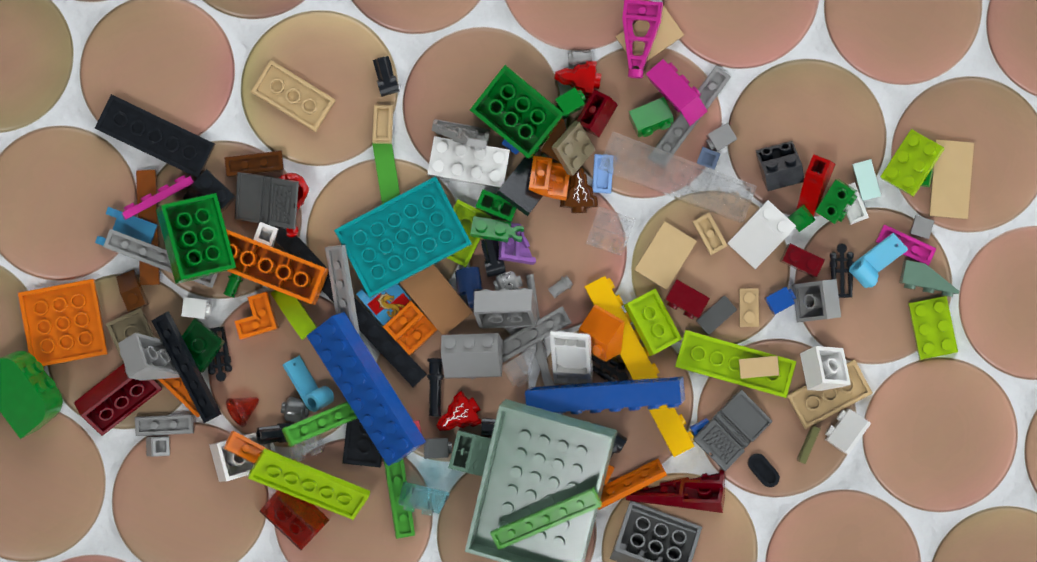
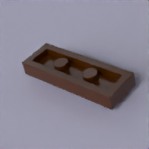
[224,150,284,177]

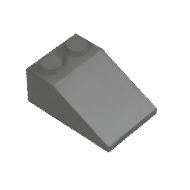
[118,333,180,380]

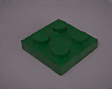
[182,318,225,372]

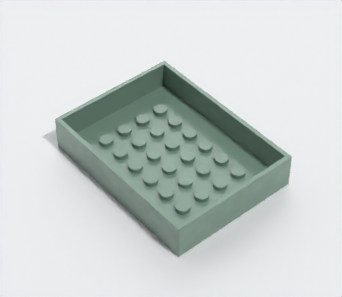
[465,399,617,562]

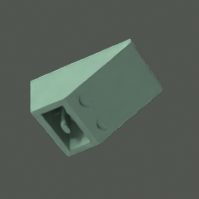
[448,430,491,476]

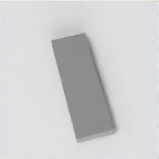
[135,414,194,436]

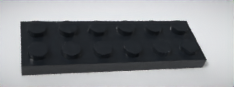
[94,94,215,178]

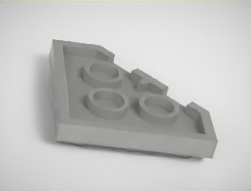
[432,119,491,150]

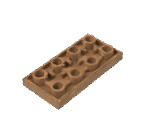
[400,265,473,335]

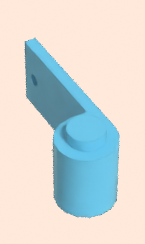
[849,233,908,288]
[282,355,334,412]

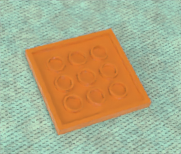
[18,279,108,366]

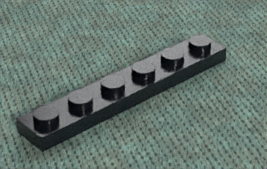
[151,311,222,423]

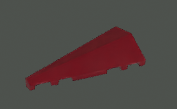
[626,470,725,513]

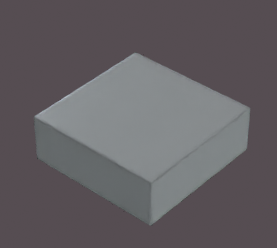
[910,215,934,239]

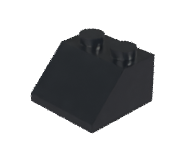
[183,169,236,213]

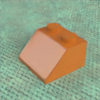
[578,305,625,362]

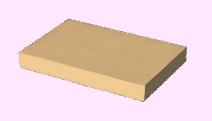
[615,5,684,69]
[634,221,697,290]

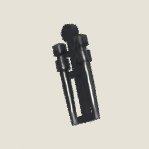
[829,243,854,298]
[208,327,232,382]
[591,355,628,382]

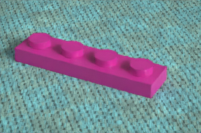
[121,175,194,220]

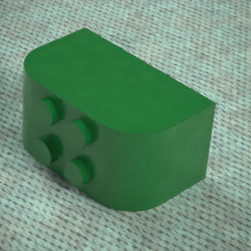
[0,351,63,439]

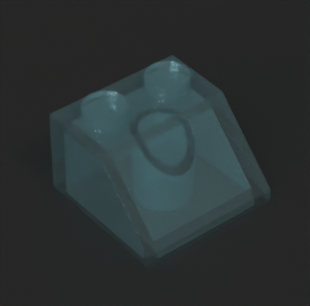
[398,482,450,516]

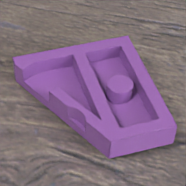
[499,222,536,265]

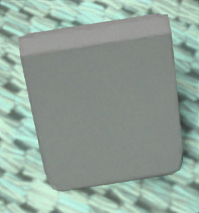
[146,436,170,457]

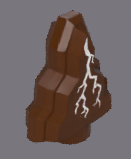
[560,167,598,213]

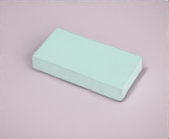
[852,159,881,201]

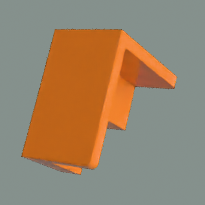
[234,292,279,340]

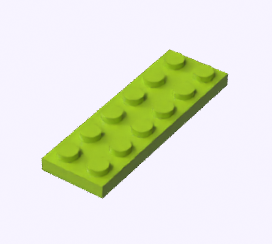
[675,330,797,398]
[248,448,370,520]

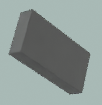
[696,295,737,335]

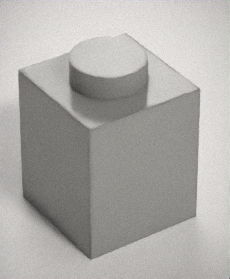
[706,123,737,152]

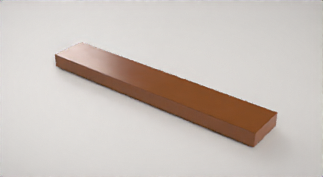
[136,170,160,285]

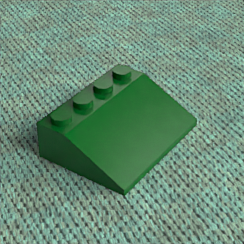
[470,65,565,159]
[156,193,236,284]

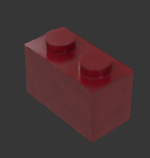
[577,89,618,137]
[780,243,825,278]
[664,279,710,320]

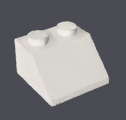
[800,346,851,391]
[825,409,871,455]

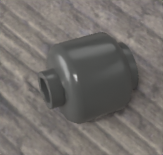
[281,396,309,423]

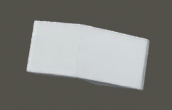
[253,222,278,247]

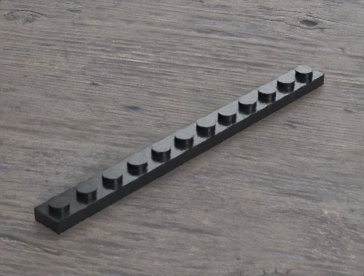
[267,224,427,387]

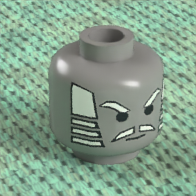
[493,271,523,291]

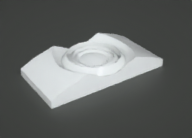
[550,331,593,384]

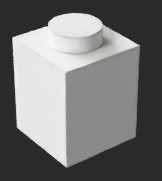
[181,297,212,319]

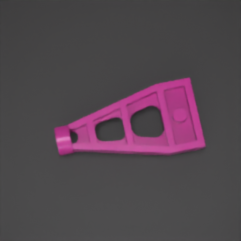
[622,0,663,79]

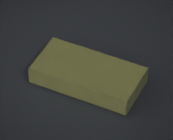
[797,426,820,464]

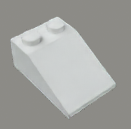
[727,200,796,269]
[209,432,276,482]

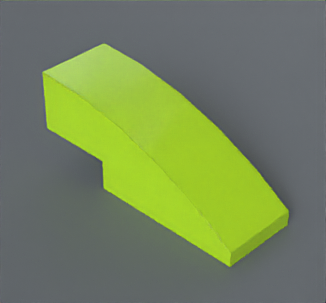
[271,290,317,340]

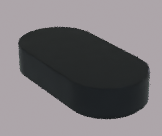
[747,453,780,487]

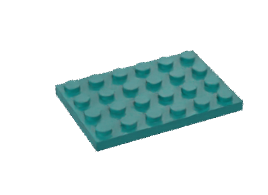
[334,176,472,298]

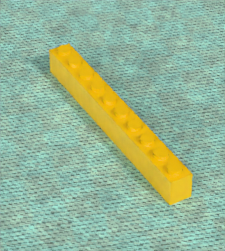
[584,276,695,457]

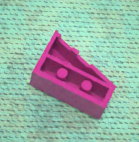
[646,59,707,126]

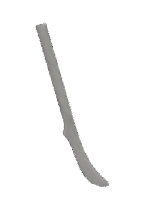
[526,274,554,386]

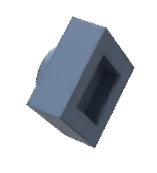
[696,147,721,172]

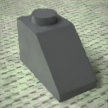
[424,438,452,459]

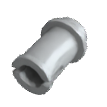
[568,50,592,66]
[548,275,573,298]

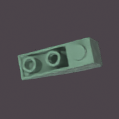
[899,260,960,297]

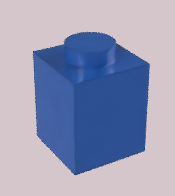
[764,287,796,315]

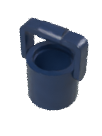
[455,267,483,310]

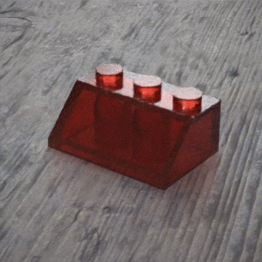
[259,491,330,550]

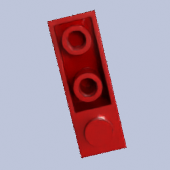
[796,154,836,217]

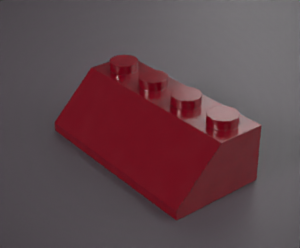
[73,363,162,436]

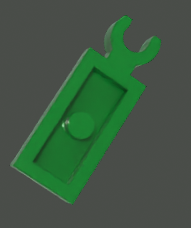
[470,216,524,242]

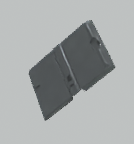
[234,172,299,229]
[693,389,772,471]

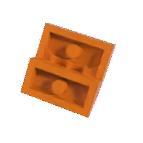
[529,156,570,201]
[383,301,438,356]

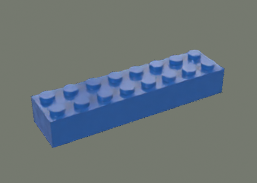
[307,312,426,466]
[525,376,685,415]

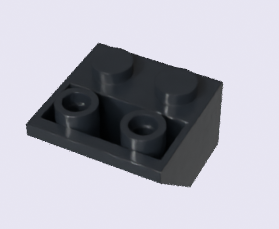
[756,141,804,191]

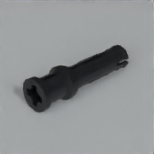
[427,358,444,417]

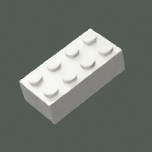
[427,136,510,189]

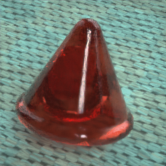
[226,397,259,427]

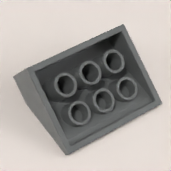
[610,500,702,562]

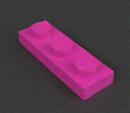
[875,225,937,266]

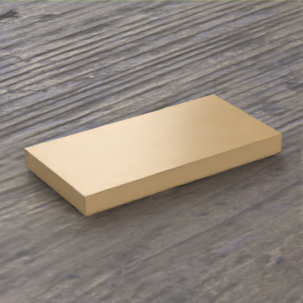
[251,60,336,132]
[929,140,974,219]
[787,359,873,429]

